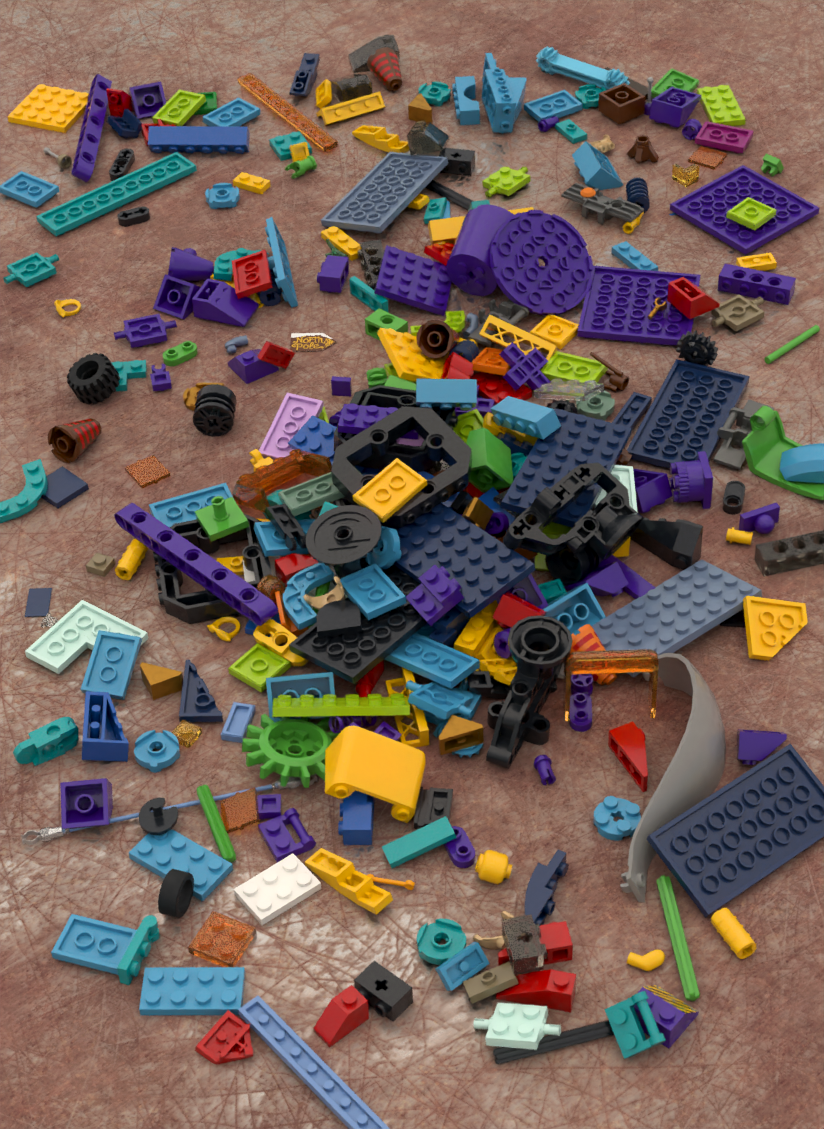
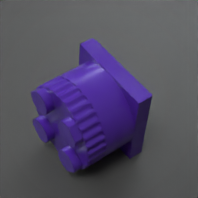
[669,451,713,509]

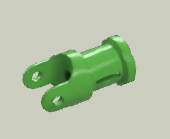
[285,155,317,179]

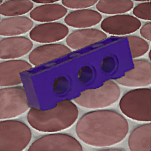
[718,264,796,305]

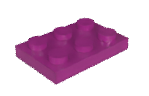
[695,121,754,154]

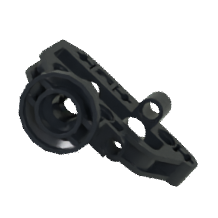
[503,463,644,561]
[486,615,572,769]

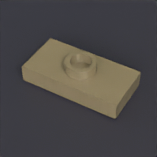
[463,962,518,1004]

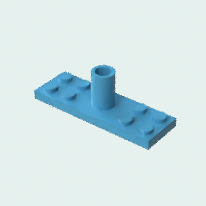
[265,217,298,308]

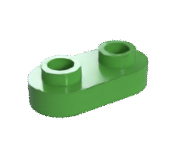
[163,341,198,366]

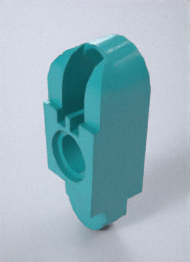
[13,717,79,766]

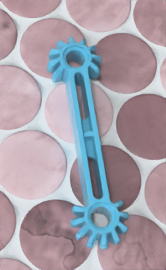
[536,46,630,90]

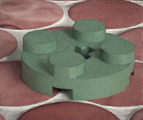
[576,389,615,421]

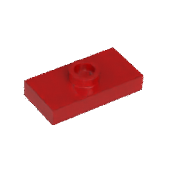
[257,341,295,369]

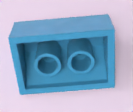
[572,141,623,191]
[416,379,477,410]
[542,583,606,635]
[266,672,335,722]

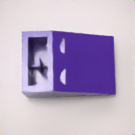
[192,279,259,327]

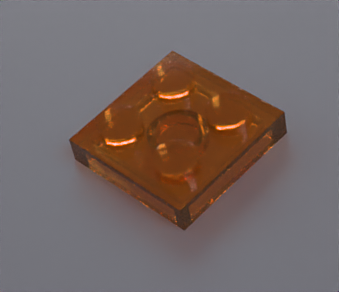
[188,911,256,967]

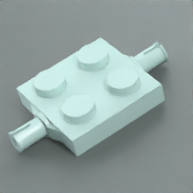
[473,1003,561,1050]

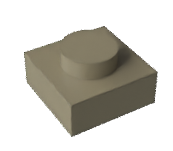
[86,552,115,577]

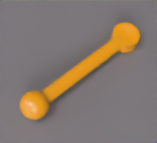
[367,874,415,890]

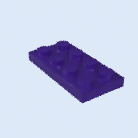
[338,403,419,440]

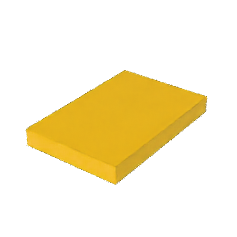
[353,458,428,523]

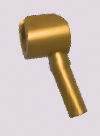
[647,298,667,319]

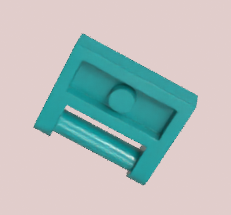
[604,991,666,1059]

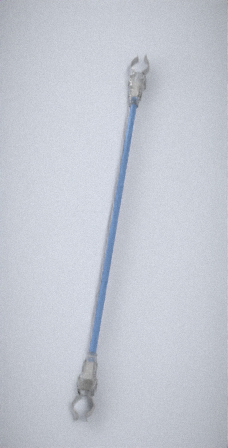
[21,774,318,845]

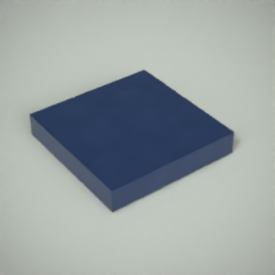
[41,466,89,509]

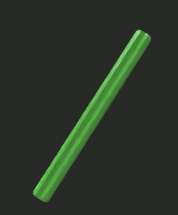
[656,875,700,1002]

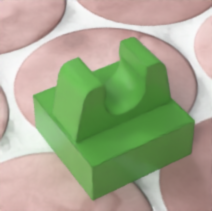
[761,154,784,177]

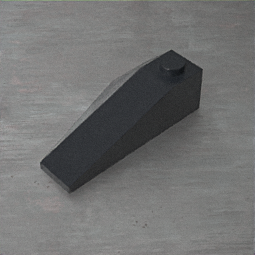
[630,517,703,570]

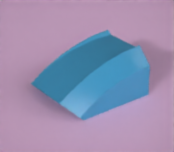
[780,443,824,483]

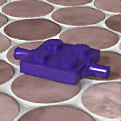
[114,314,177,348]

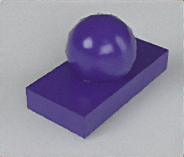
[739,503,780,534]

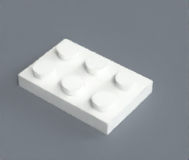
[234,853,322,925]

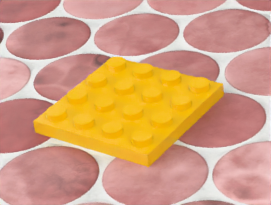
[7,84,89,133]
[377,327,449,382]

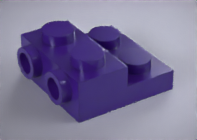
[406,565,464,626]

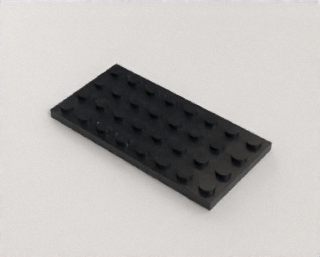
[289,565,427,684]

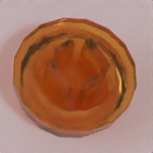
[257,575,286,608]

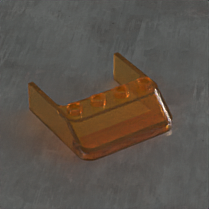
[232,449,332,513]
[563,649,659,721]

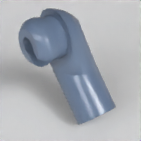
[463,313,479,339]
[225,335,248,354]

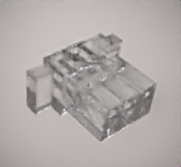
[41,613,58,627]

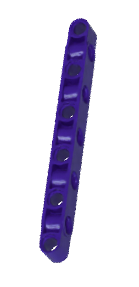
[71,74,112,183]
[114,503,278,626]

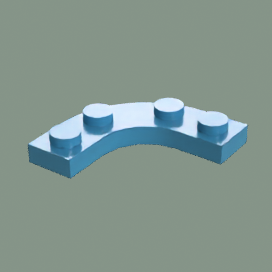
[283,563,334,630]

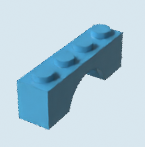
[452,76,480,125]

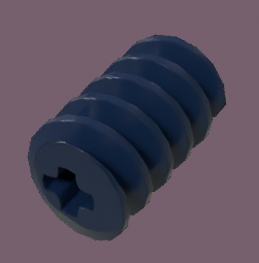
[626,177,650,213]
[258,269,281,306]
[448,340,479,362]

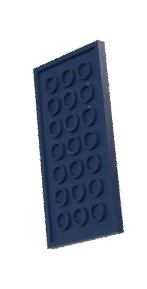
[627,359,750,468]
[501,408,632,527]
[380,503,536,619]
[646,744,824,918]

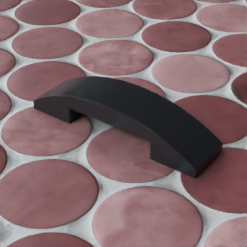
[467,671,557,700]

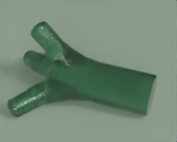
[325,239,348,257]

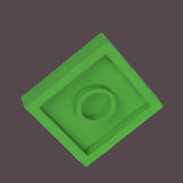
[194,496,249,542]

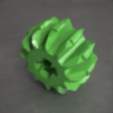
[366,367,387,388]

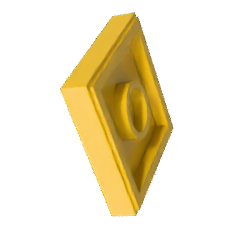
[529,314,579,350]

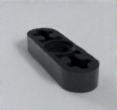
[109,149,135,181]

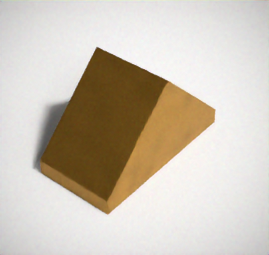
[408,94,432,124]
[462,497,494,530]
[140,662,183,700]
[439,715,484,755]

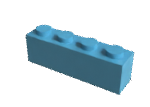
[491,396,561,439]

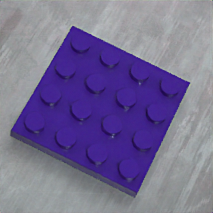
[374,245,452,316]

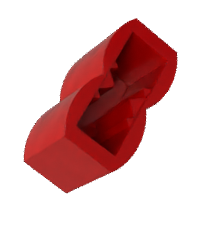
[440,352,474,379]

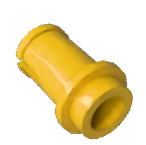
[726,527,753,545]

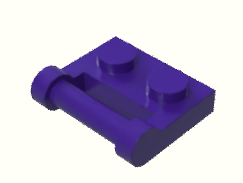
[258,808,316,863]

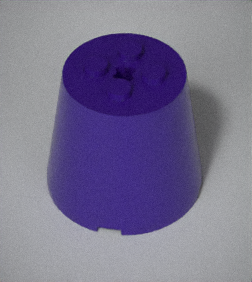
[446,204,514,296]

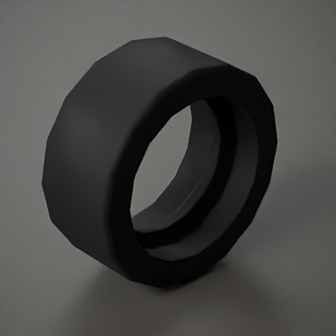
[158,869,194,918]

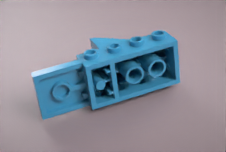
[481,53,527,133]

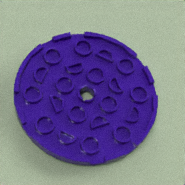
[490,210,593,316]

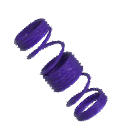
[329,716,377,733]

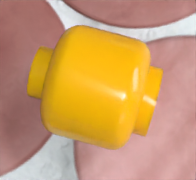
[475,850,512,884]

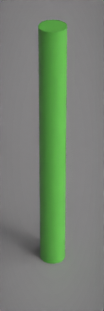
[764,325,820,364]

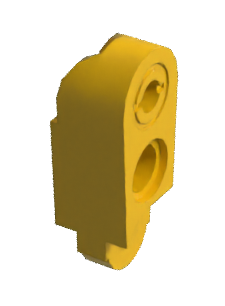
[253,619,308,667]

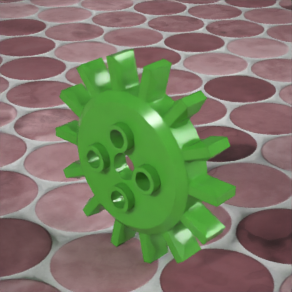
[242,714,342,788]

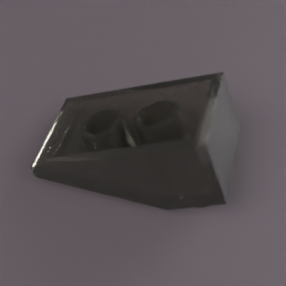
[348,35,400,73]
[329,74,373,103]

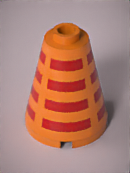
[564,624,618,685]

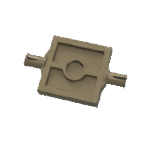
[711,294,765,331]

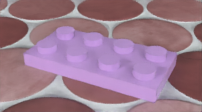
[259,393,324,466]

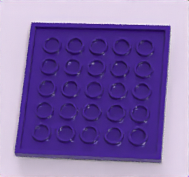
[670,165,819,255]
[577,266,701,346]

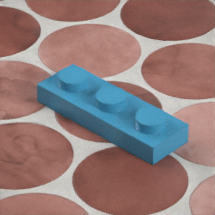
[611,241,658,271]

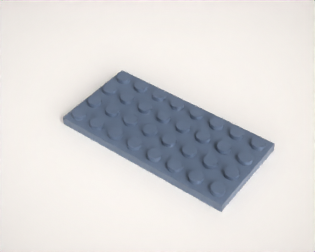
[321,152,448,233]
[592,559,762,677]

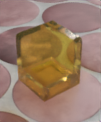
[672,164,700,187]

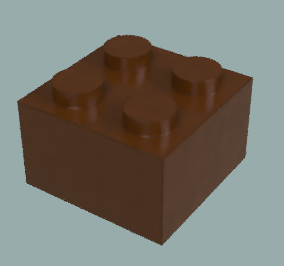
[598,83,645,124]

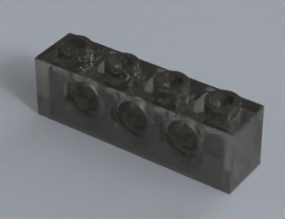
[357,240,384,297]
[754,530,824,577]

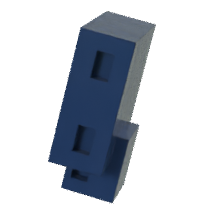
[429,607,470,649]

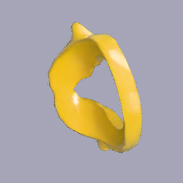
[54,299,81,318]
[207,617,240,642]

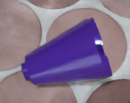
[168,247,214,282]

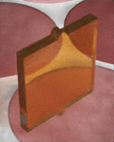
[688,146,727,170]
[125,455,171,488]
[220,787,259,834]

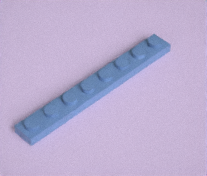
[238,996,390,1129]

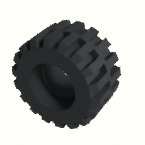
[67,353,120,404]

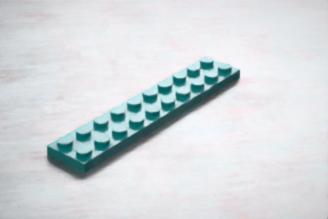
[36,152,197,236]

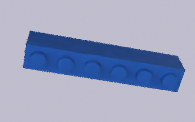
[148,126,250,154]

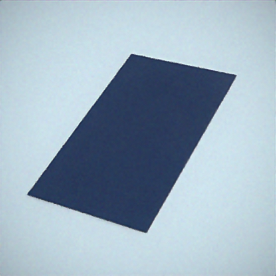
[25,588,52,617]

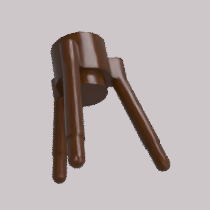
[590,352,629,392]

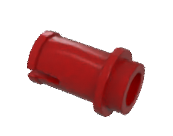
[355,679,373,697]

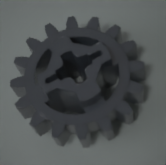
[676,330,718,366]

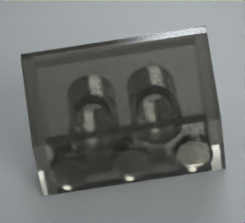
[407,121,450,156]

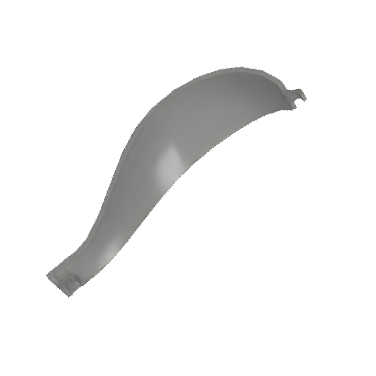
[620,653,726,903]

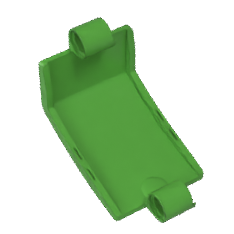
[742,406,824,500]

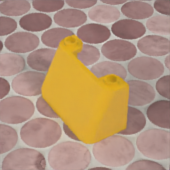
[325,726,426,823]

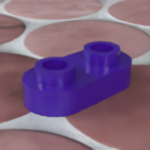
[484,512,509,534]
[569,692,592,732]
[443,826,475,868]

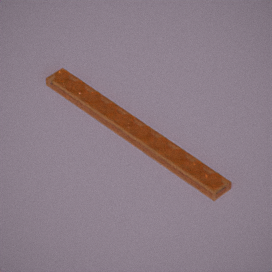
[237,73,338,152]

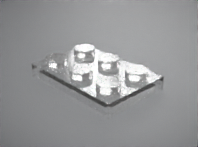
[534,379,604,401]

